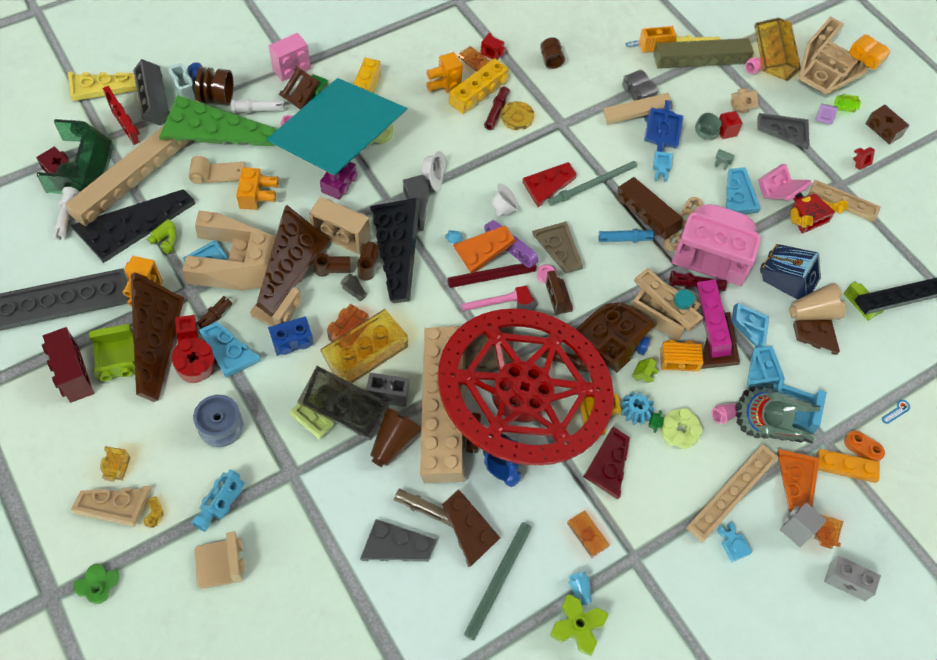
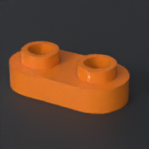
[844,431,885,462]

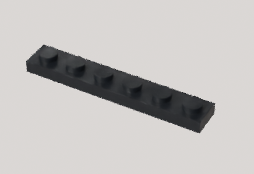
[855,278,937,315]

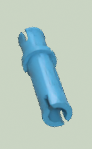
[598,229,654,243]

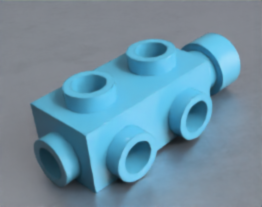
[191,469,245,532]

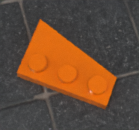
[453,226,517,273]
[777,449,820,512]

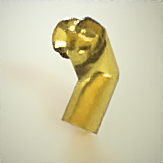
[143,496,164,528]

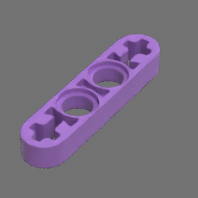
[484,220,539,268]

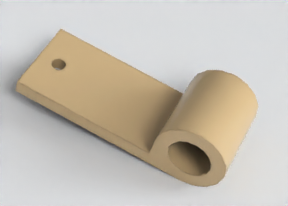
[188,156,246,184]

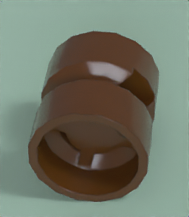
[540,37,565,69]

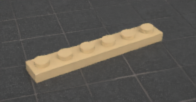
[686,444,779,543]

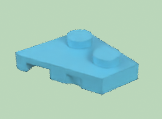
[731,303,769,348]
[747,346,785,388]

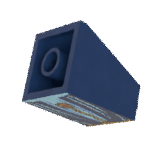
[760,244,821,300]

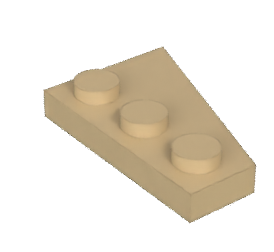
[71,486,152,527]

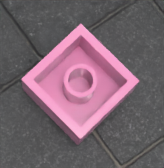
[268,33,311,82]

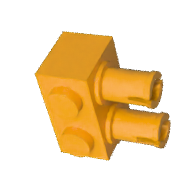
[426,52,463,93]
[236,167,279,210]
[123,255,163,306]

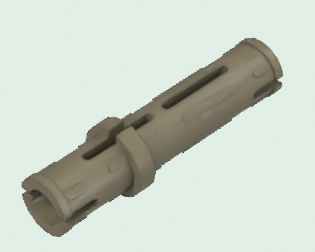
[394,488,451,527]

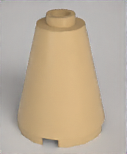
[789,283,846,320]

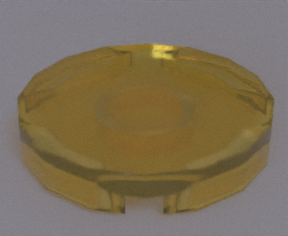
[501,101,534,130]

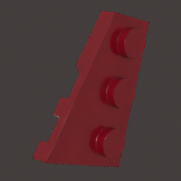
[583,427,630,500]

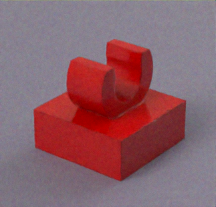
[853,147,875,170]

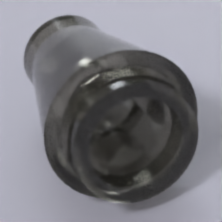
[340,274,367,302]

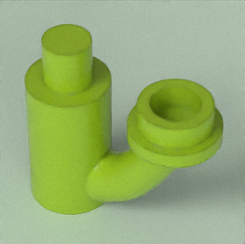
[146,219,177,254]

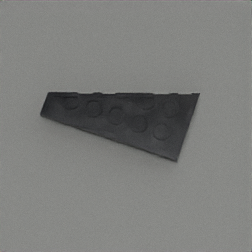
[71,189,195,263]
[370,198,420,303]

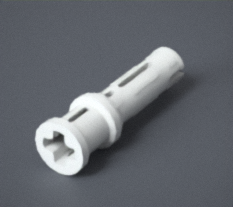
[231,99,284,114]
[53,187,79,240]

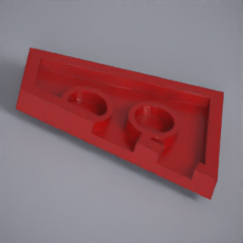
[102,85,140,145]
[522,162,577,208]

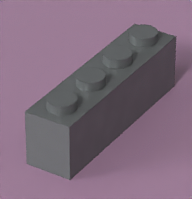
[133,59,170,126]

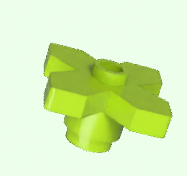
[550,594,608,656]

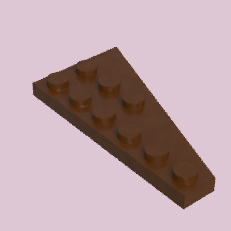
[256,205,330,317]
[131,272,184,402]

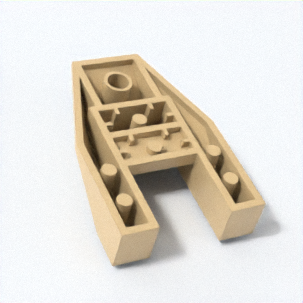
[798,16,886,95]
[182,210,303,290]

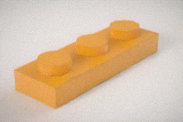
[816,449,880,483]

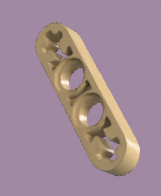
[663,197,703,251]

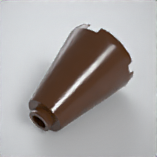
[370,408,421,468]

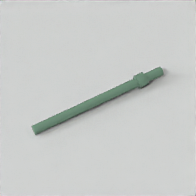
[548,161,637,205]

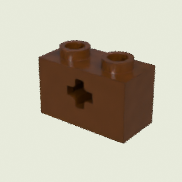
[865,105,910,145]

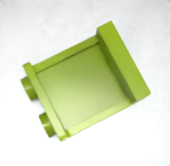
[89,323,135,381]

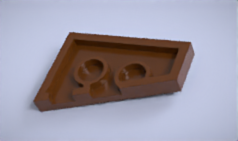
[442,489,500,567]

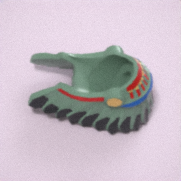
[735,385,820,444]

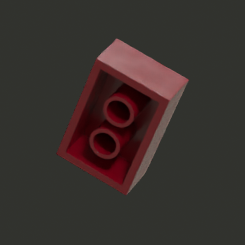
[42,327,94,403]

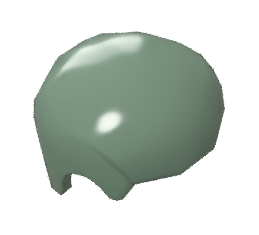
[695,113,722,140]

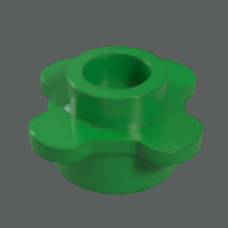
[648,410,664,433]

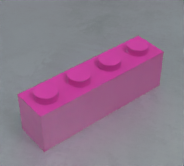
[697,279,732,358]

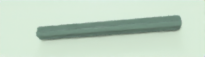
[464,522,531,640]

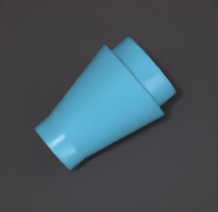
[568,572,592,605]

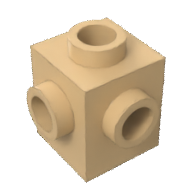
[730,88,758,113]

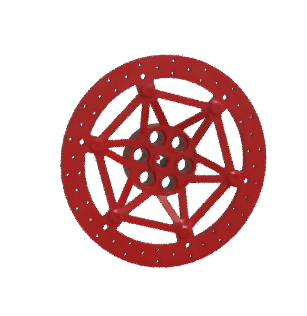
[437,309,614,466]

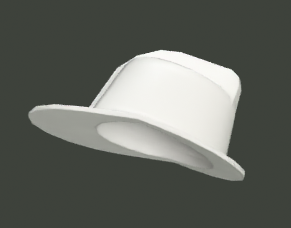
[421,151,446,191]
[492,183,519,216]

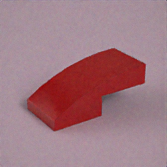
[175,315,198,344]

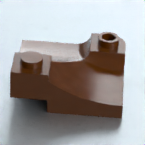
[576,302,655,373]

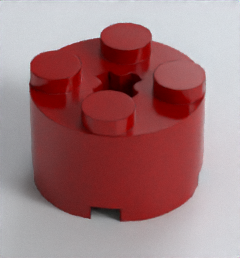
[172,338,215,383]

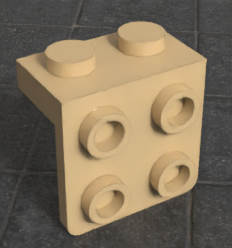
[250,287,302,326]
[195,531,245,589]

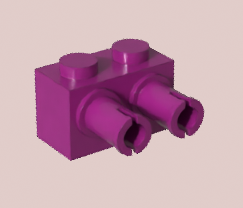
[320,162,358,200]

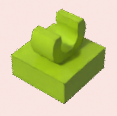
[632,358,658,383]

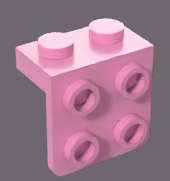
[758,164,812,201]

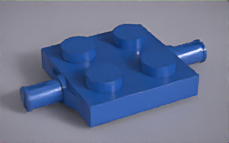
[644,100,683,152]

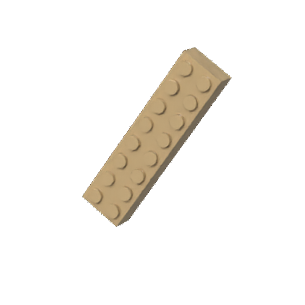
[420,326,466,483]

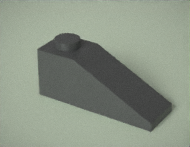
[403,174,431,231]

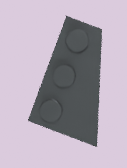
[757,113,810,149]
[360,519,436,562]

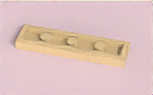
[603,93,673,125]
[808,180,881,222]
[634,268,704,331]

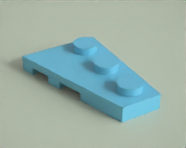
[726,167,761,214]

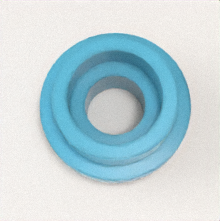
[445,230,463,244]

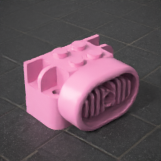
[671,204,761,287]

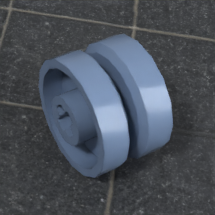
[193,394,244,447]

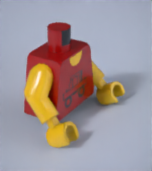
[790,192,848,234]

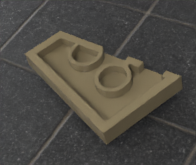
[532,221,583,274]

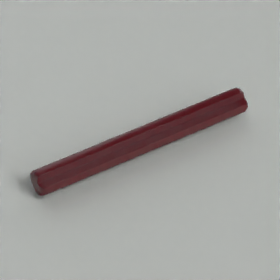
[447,263,537,288]

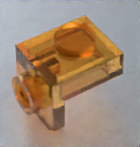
[814,515,844,549]

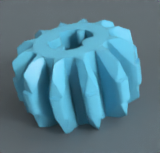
[620,391,654,426]

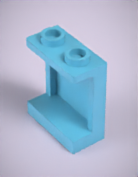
[771,378,827,434]

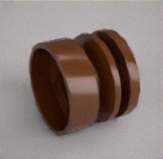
[195,67,234,106]

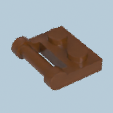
[279,66,321,110]

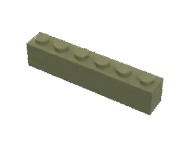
[653,38,754,69]

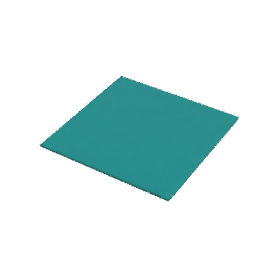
[266,78,408,176]

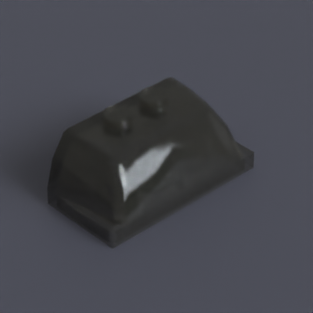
[297,366,390,440]

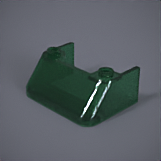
[37,119,114,194]

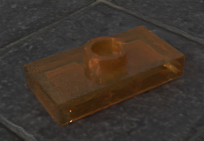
[459,46,490,72]
[567,510,610,558]

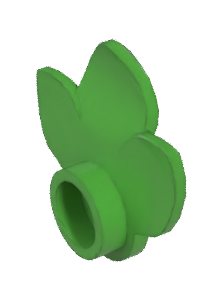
[73,563,119,604]

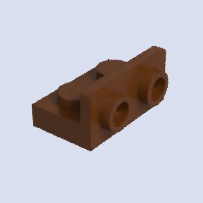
[545,270,573,315]

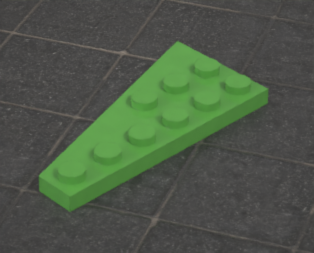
[159,95,277,146]

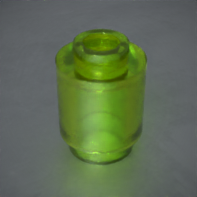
[834,94,861,112]

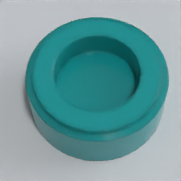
[674,290,695,310]

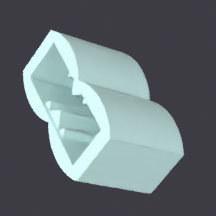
[169,63,196,101]

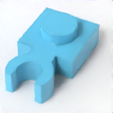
[653,151,672,182]
[717,522,752,562]

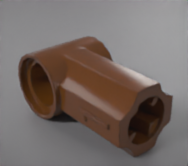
[357,241,379,281]
[314,253,350,277]

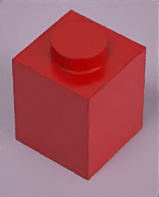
[719,111,743,140]

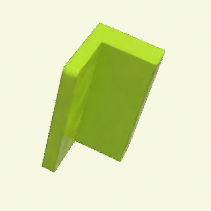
[843,281,884,321]

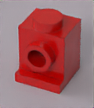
[480,32,507,60]

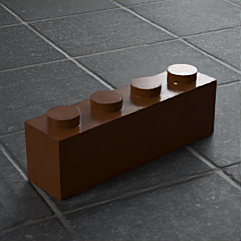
[617,177,683,240]

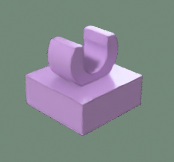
[815,103,838,124]

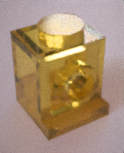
[100,446,131,481]

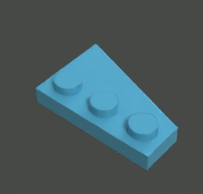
[199,322,261,378]

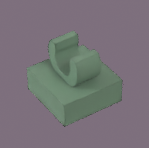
[715,149,735,170]

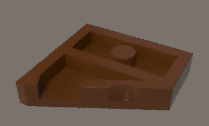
[793,320,840,355]

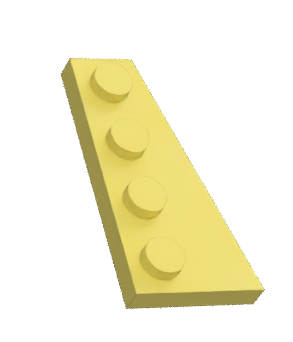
[68,72,137,101]

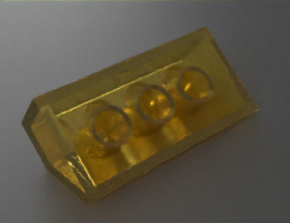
[754,18,801,81]
[320,309,408,389]

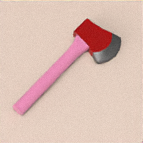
[461,285,537,311]

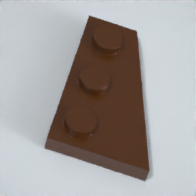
[701,312,740,369]

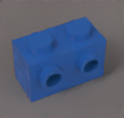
[268,316,314,356]

